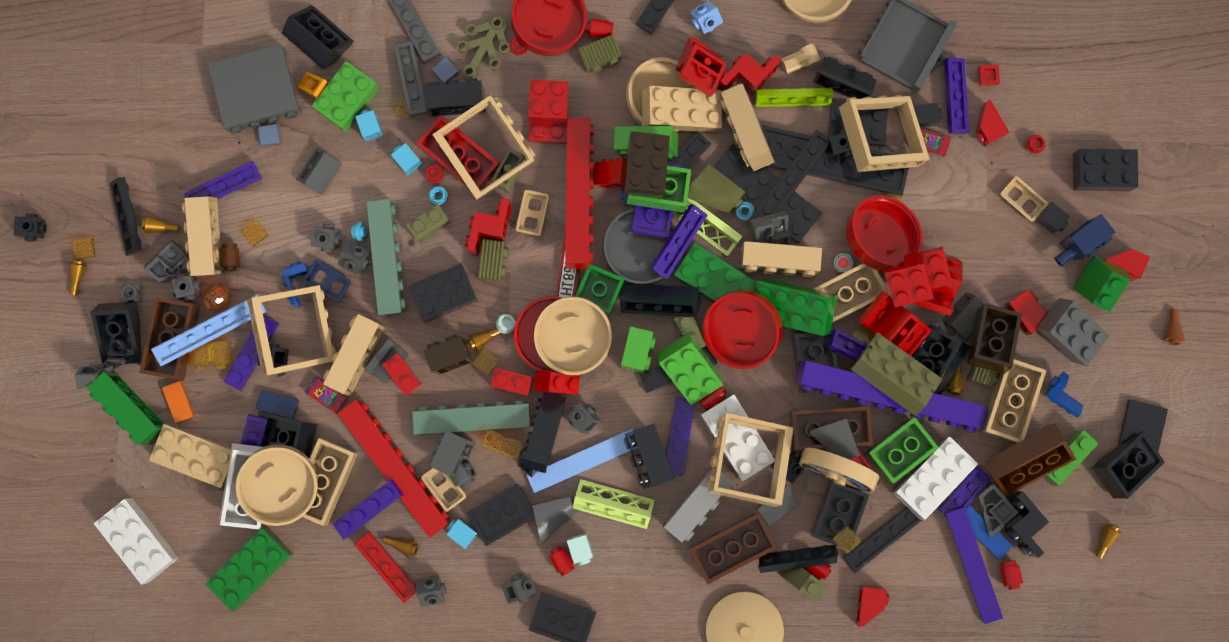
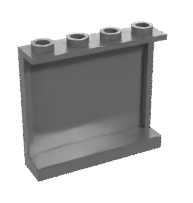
[858,0,957,93]
[208,44,302,134]

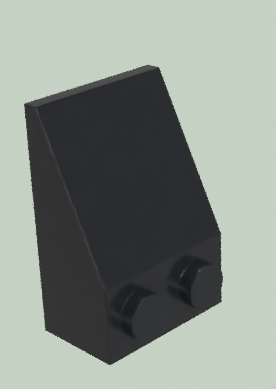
[90,301,141,364]
[258,411,317,458]
[1092,431,1165,499]

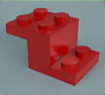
[675,37,727,97]
[718,53,782,96]
[528,79,568,144]
[465,198,512,256]
[885,246,953,307]
[913,256,963,316]
[858,290,932,356]

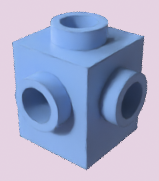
[690,1,723,34]

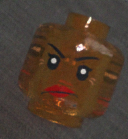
[202,283,232,312]

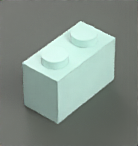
[567,533,593,566]

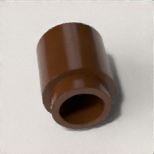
[220,243,240,272]

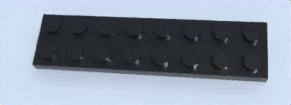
[761,125,909,196]

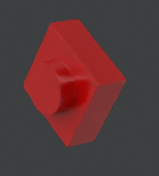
[978,65,1000,86]

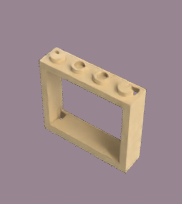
[432,95,536,200]
[839,95,930,172]
[247,285,336,376]
[707,413,793,507]

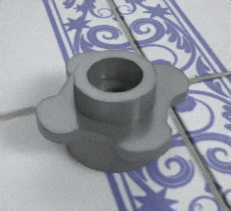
[121,284,141,303]

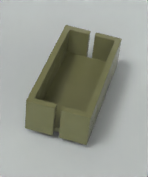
[851,332,942,416]

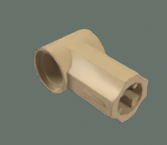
[781,44,821,74]

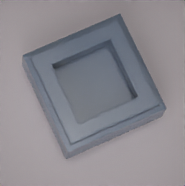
[432,57,459,84]
[258,124,281,147]

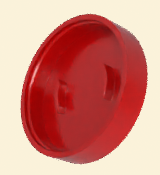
[511,0,587,56]
[846,196,923,272]
[703,290,783,369]
[514,296,563,373]

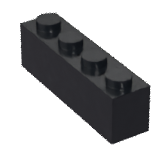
[619,283,701,317]
[521,392,566,473]

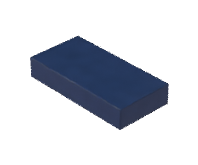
[256,390,299,419]

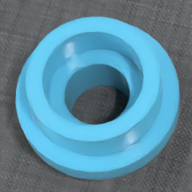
[429,186,448,205]
[736,201,755,221]
[351,222,367,241]

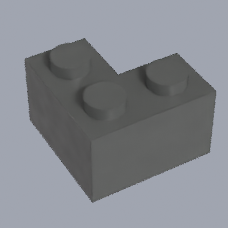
[430,431,476,477]

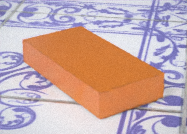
[162,381,195,424]

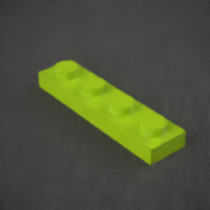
[755,87,833,107]

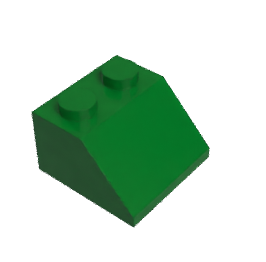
[1074,255,1130,312]

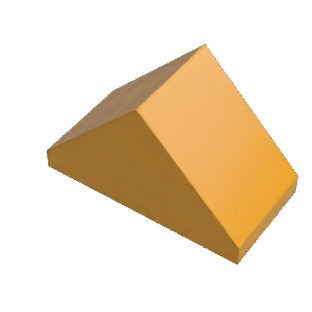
[297,72,329,99]

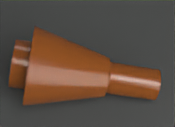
[1165,309,1185,345]

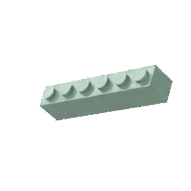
[366,199,406,317]
[412,400,531,435]

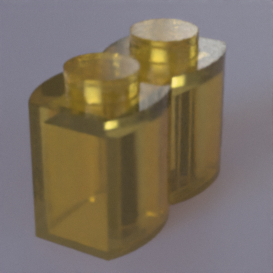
[189,341,232,370]
[481,431,524,459]

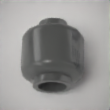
[448,460,476,488]

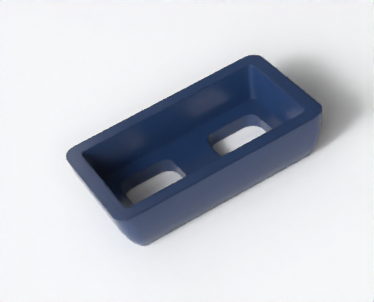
[303,260,351,302]

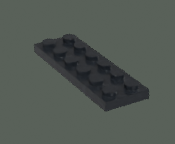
[714,143,822,243]

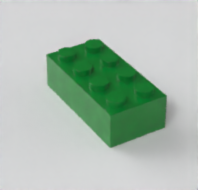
[673,243,757,303]
[755,278,838,336]
[87,372,164,445]
[205,527,293,612]

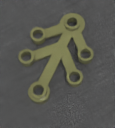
[456,14,510,80]

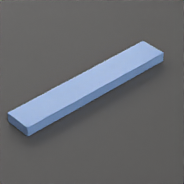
[151,295,266,366]
[527,429,633,493]

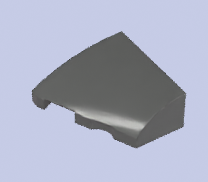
[750,211,791,245]
[144,240,189,282]
[75,358,126,389]
[809,418,860,459]
[978,483,1018,537]
[532,497,574,542]

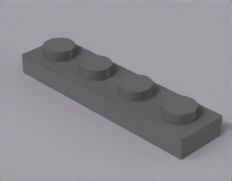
[389,0,441,64]
[394,41,428,117]

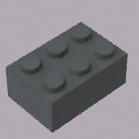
[1037,298,1109,366]

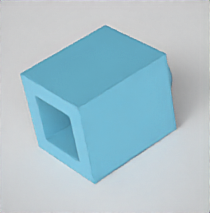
[355,109,383,141]
[391,143,422,175]
[447,518,478,549]

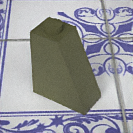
[688,164,745,213]
[779,568,827,603]

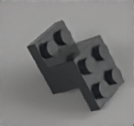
[1004,491,1049,558]

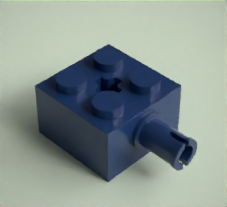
[1054,214,1116,267]

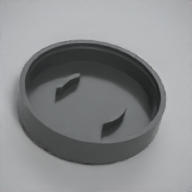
[603,208,675,284]

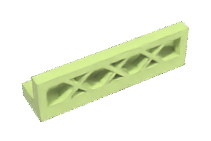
[673,199,743,257]
[572,479,655,529]

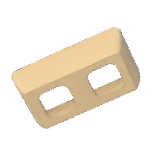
[1000,176,1048,221]
[516,190,549,236]
[421,468,466,512]

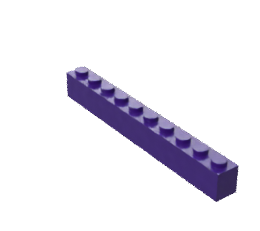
[795,361,988,432]

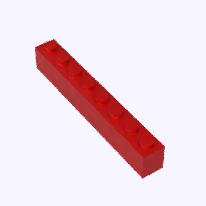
[565,118,594,269]
[337,399,450,538]

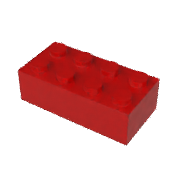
[416,115,500,190]

